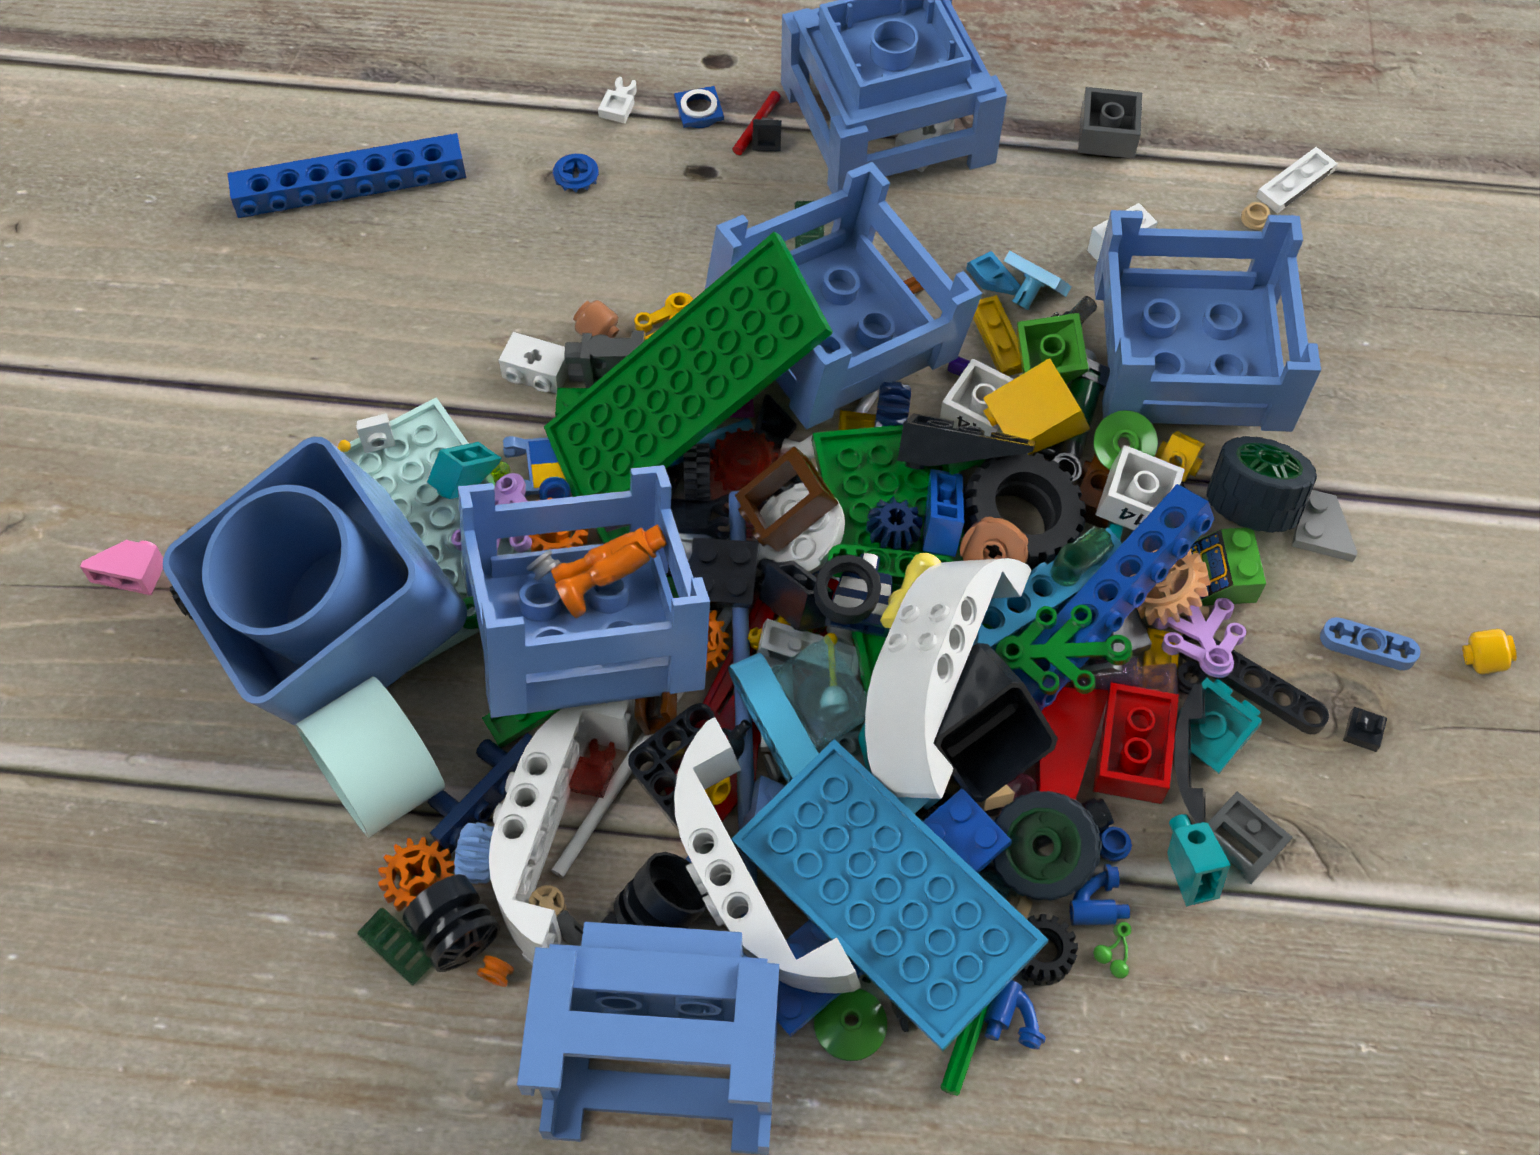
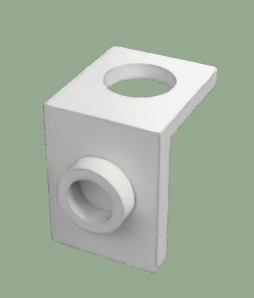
[356,413,396,453]

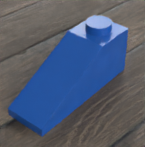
[923,469,964,557]

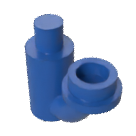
[1069,864,1130,926]
[984,980,1046,1050]

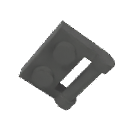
[1208,791,1293,884]

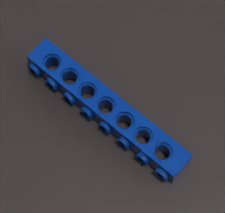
[227,133,467,218]
[1012,484,1215,711]

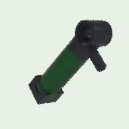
[1036,358,1110,483]

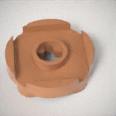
[960,517,1028,564]

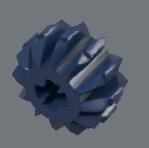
[874,381,911,427]
[866,496,923,551]

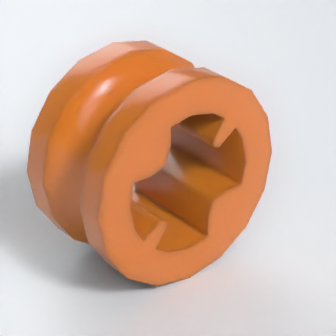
[477,955,514,987]

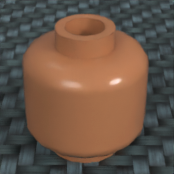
[573,300,619,338]

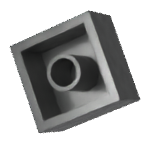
[1078,87,1142,158]

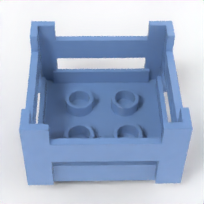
[781,0,1007,194]
[704,162,983,430]
[1094,210,1321,432]
[458,465,710,718]
[517,922,779,1155]

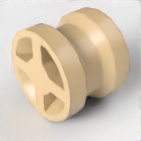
[529,885,567,917]

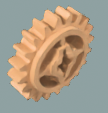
[1130,550,1210,626]

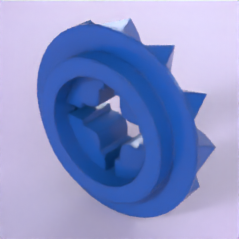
[553,154,599,193]

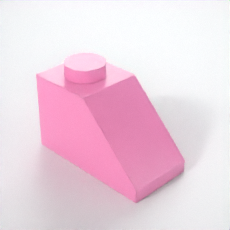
[80,540,163,595]

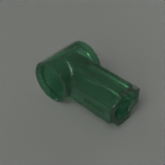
[1050,526,1114,587]

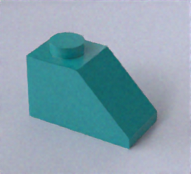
[427,442,502,499]

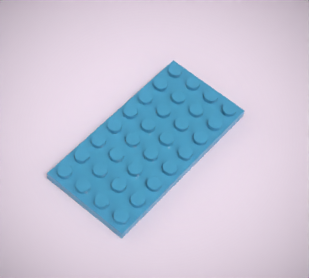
[731,739,1048,1051]

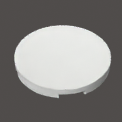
[753,483,845,574]

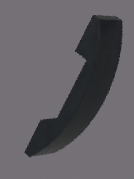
[1174,684,1206,824]

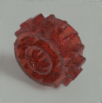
[710,428,779,491]

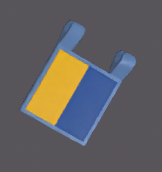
[503,436,566,497]

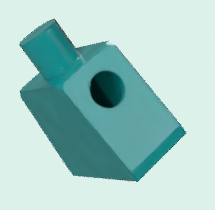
[1167,814,1231,907]

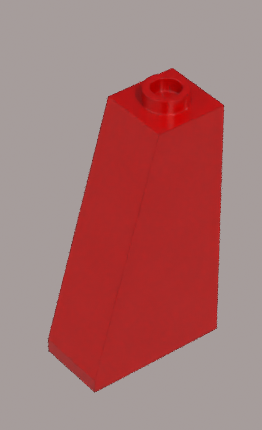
[1035,687,1108,800]

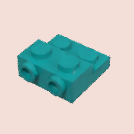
[1175,677,1262,774]

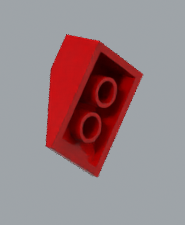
[1093,682,1179,804]

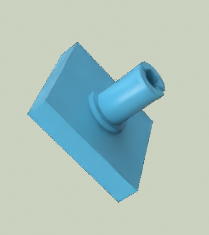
[1004,250,1072,310]

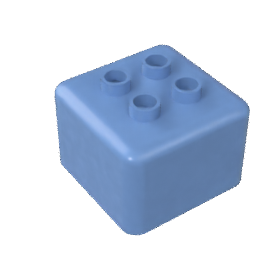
[163,437,467,726]

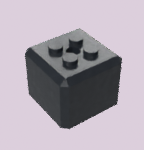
[933,643,1058,802]

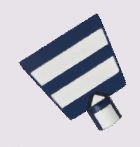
[824,553,892,638]

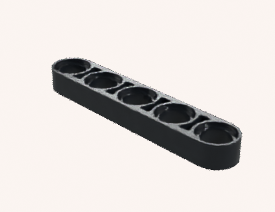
[1179,634,1329,734]

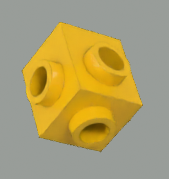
[1155,431,1205,482]

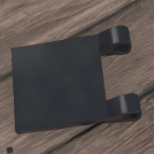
[671,494,730,540]

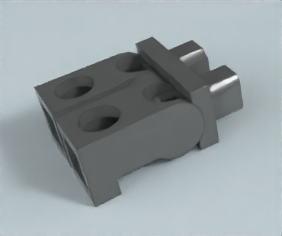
[564,331,645,388]

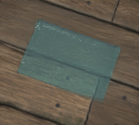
[771,635,867,750]

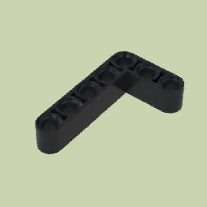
[628,703,748,886]

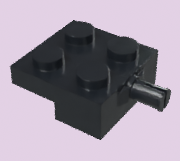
[667,538,760,611]

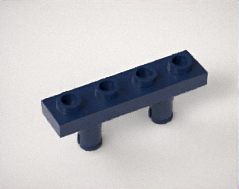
[428,733,533,854]

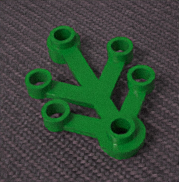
[995,605,1132,695]

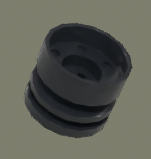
[613,852,709,929]
[402,874,501,972]

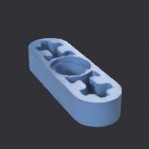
[1320,617,1420,670]

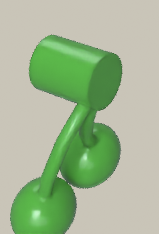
[1093,922,1131,978]

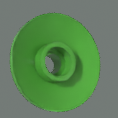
[1093,410,1158,470]
[814,989,887,1061]

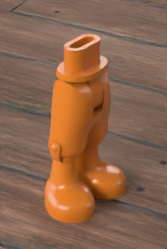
[551,524,667,618]

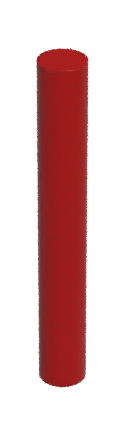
[732,91,781,156]

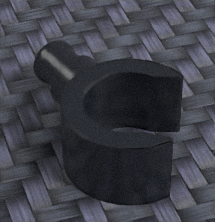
[722,719,751,760]

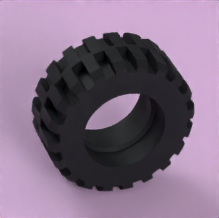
[963,452,1086,576]

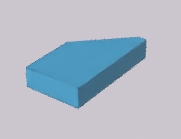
[966,251,1021,296]

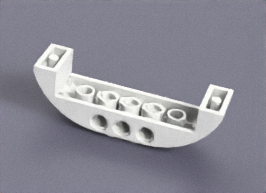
[865,558,1031,799]
[489,699,638,962]
[674,717,861,993]

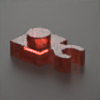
[569,738,616,798]

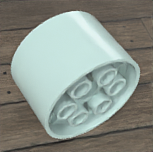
[295,676,445,838]

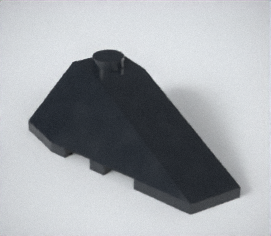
[897,413,1036,469]

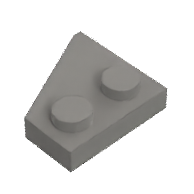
[1292,490,1357,562]

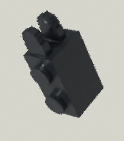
[756,558,834,632]

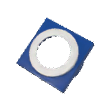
[674,86,724,128]

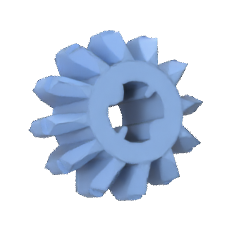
[454,822,494,884]

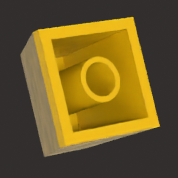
[983,358,1090,455]

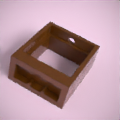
[735,446,839,552]

